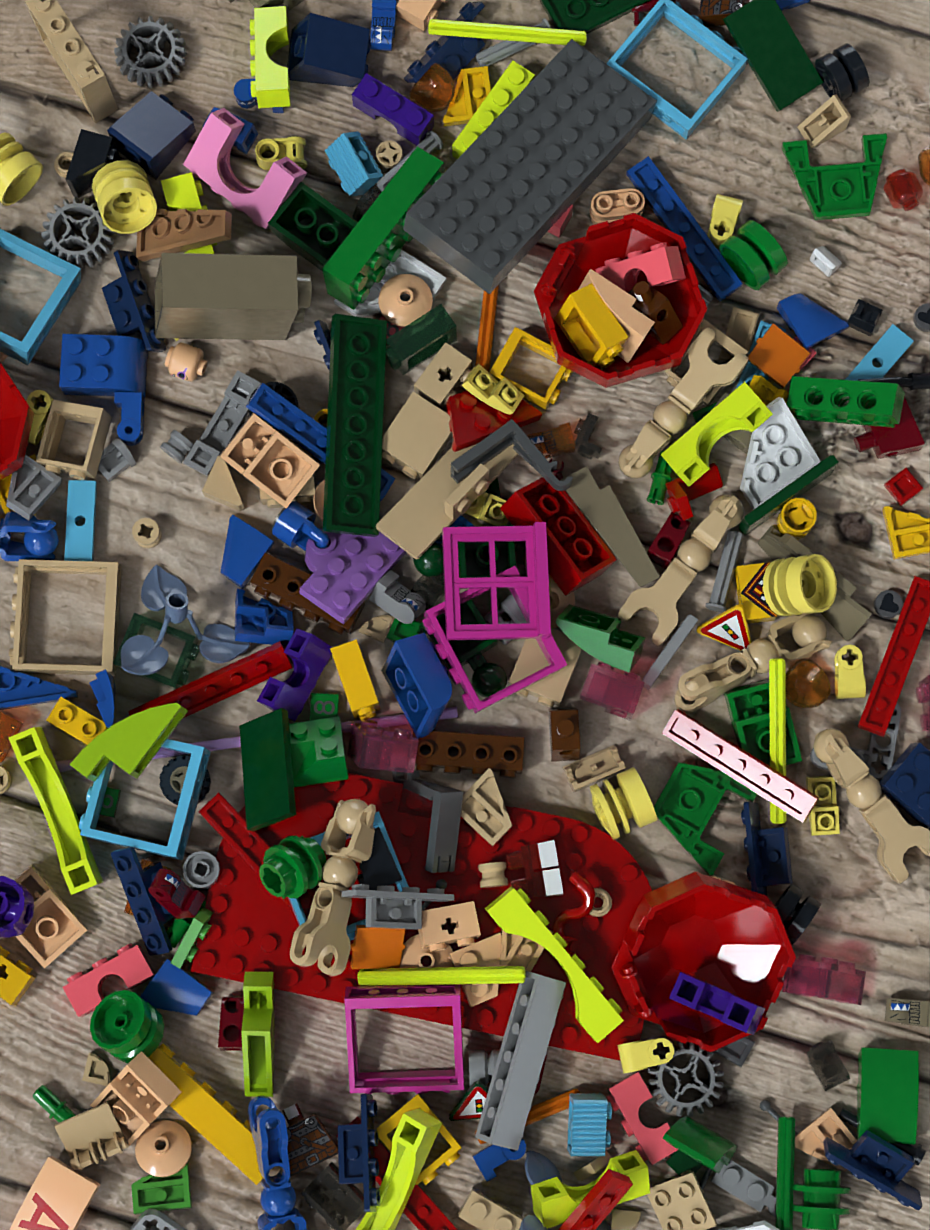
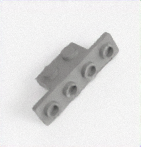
[342,884,454,930]

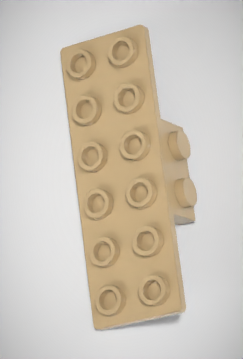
[376,444,519,559]

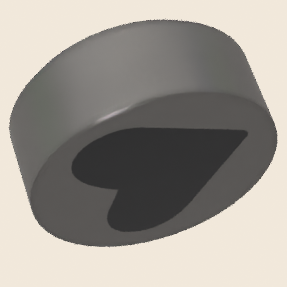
[913,303,930,332]
[874,590,903,619]

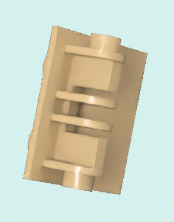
[54,1102,129,1171]
[647,1170,717,1230]

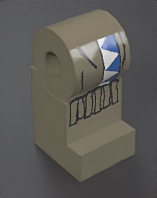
[885,998,930,1027]

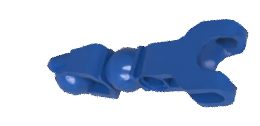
[0,512,59,561]
[248,1096,307,1230]

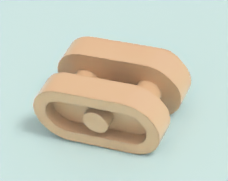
[589,188,645,224]

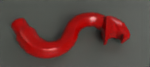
[552,872,596,956]

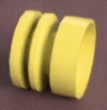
[0,132,43,206]
[92,160,157,234]
[763,554,837,617]
[589,767,657,840]

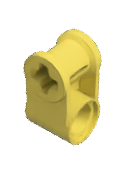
[255,137,307,171]
[707,193,743,249]
[26,390,54,445]
[834,645,866,699]
[617,1038,674,1074]

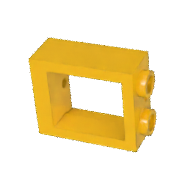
[554,283,628,370]
[489,327,573,410]
[330,639,381,721]
[376,1094,462,1185]

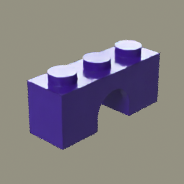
[352,73,434,146]
[257,628,333,722]
[669,972,765,1035]

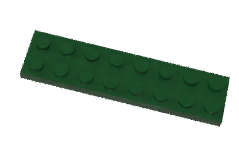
[323,313,387,537]

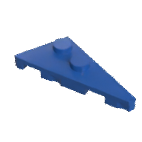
[0,666,78,710]

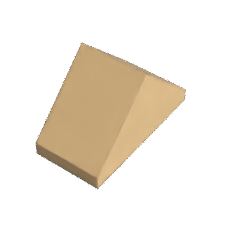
[797,94,851,149]
[202,456,245,511]

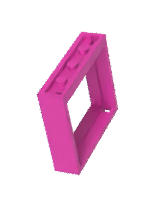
[422,566,567,714]
[344,984,464,1095]

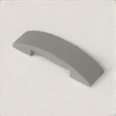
[183,370,261,477]

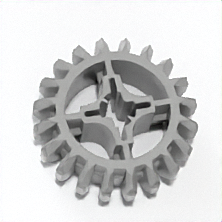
[114,16,187,89]
[41,197,115,270]
[647,1042,724,1117]

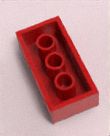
[500,477,617,596]

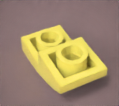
[461,364,525,415]
[464,492,508,526]
[806,776,840,836]

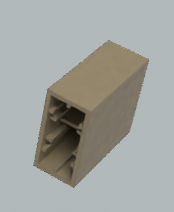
[155,253,312,340]

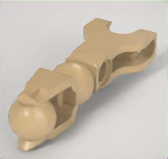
[618,327,749,479]
[618,494,744,647]
[674,613,832,714]
[814,728,930,884]
[290,799,376,976]

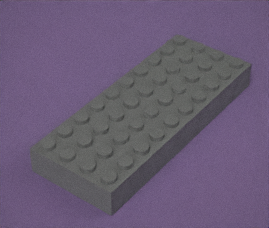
[403,39,657,294]

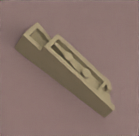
[560,466,660,587]
[758,526,872,641]

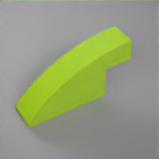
[70,703,188,782]
[241,972,275,1097]

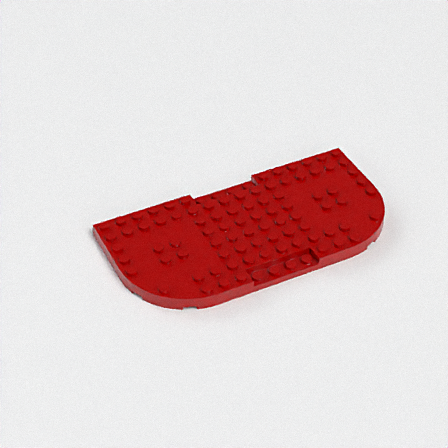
[191,773,652,1061]

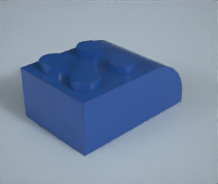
[59,334,148,397]
[381,633,452,739]

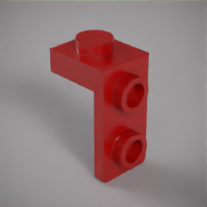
[665,463,723,521]

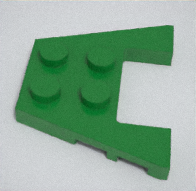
[782,133,887,220]
[654,763,757,876]

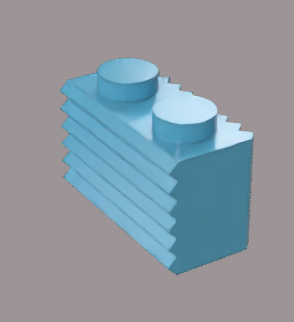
[325,131,383,197]
[567,1093,612,1156]

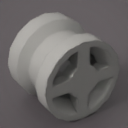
[160,430,194,464]

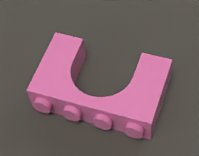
[183,108,307,229]

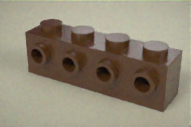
[250,553,365,635]
[410,731,525,778]

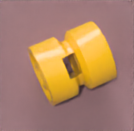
[777,498,817,540]

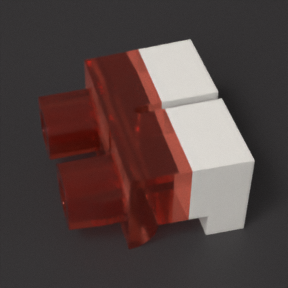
[506,840,564,899]

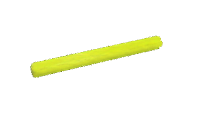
[428,19,587,46]
[769,658,786,824]
[357,966,526,986]

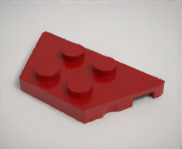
[446,390,542,452]

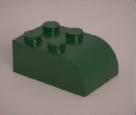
[268,182,357,272]

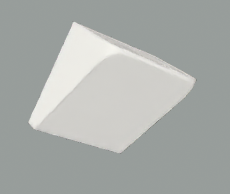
[810,246,842,277]

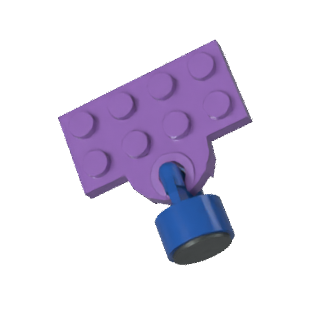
[272,501,406,625]

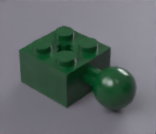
[413,525,516,578]
[421,599,507,698]

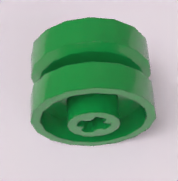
[719,220,788,290]
[90,990,164,1063]

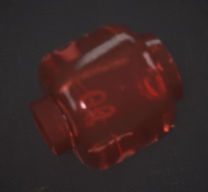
[883,169,923,211]

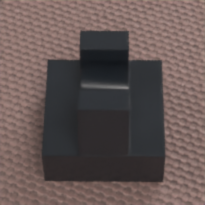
[847,299,883,336]

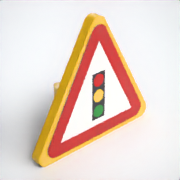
[696,604,752,651]

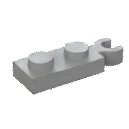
[711,1160,776,1217]

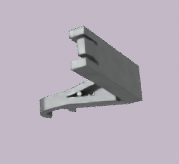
[451,419,573,491]
[392,766,463,873]

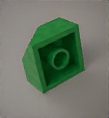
[289,716,349,787]

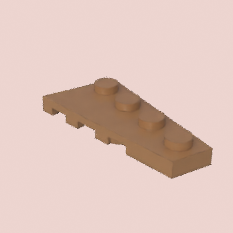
[136,209,232,262]

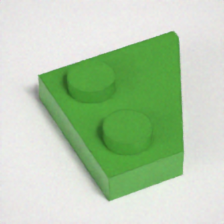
[171,906,213,969]
[131,1163,192,1215]

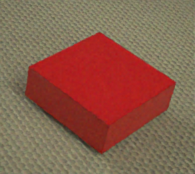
[884,467,923,506]

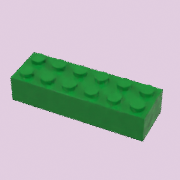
[322,146,445,310]

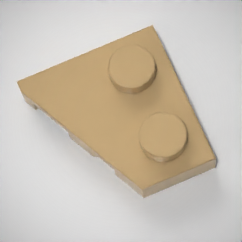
[461,768,512,847]

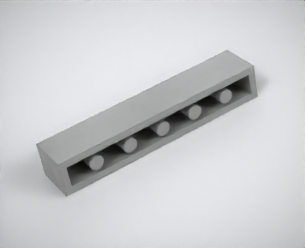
[475,971,566,1151]

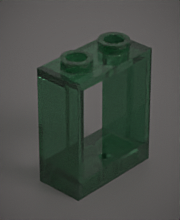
[385,304,457,375]
[113,613,200,690]

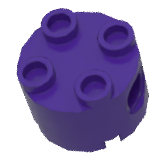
[0,876,34,938]

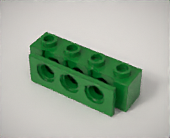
[787,376,905,427]

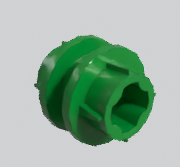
[259,836,327,899]
[792,1168,851,1230]

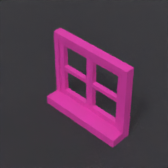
[442,522,551,640]

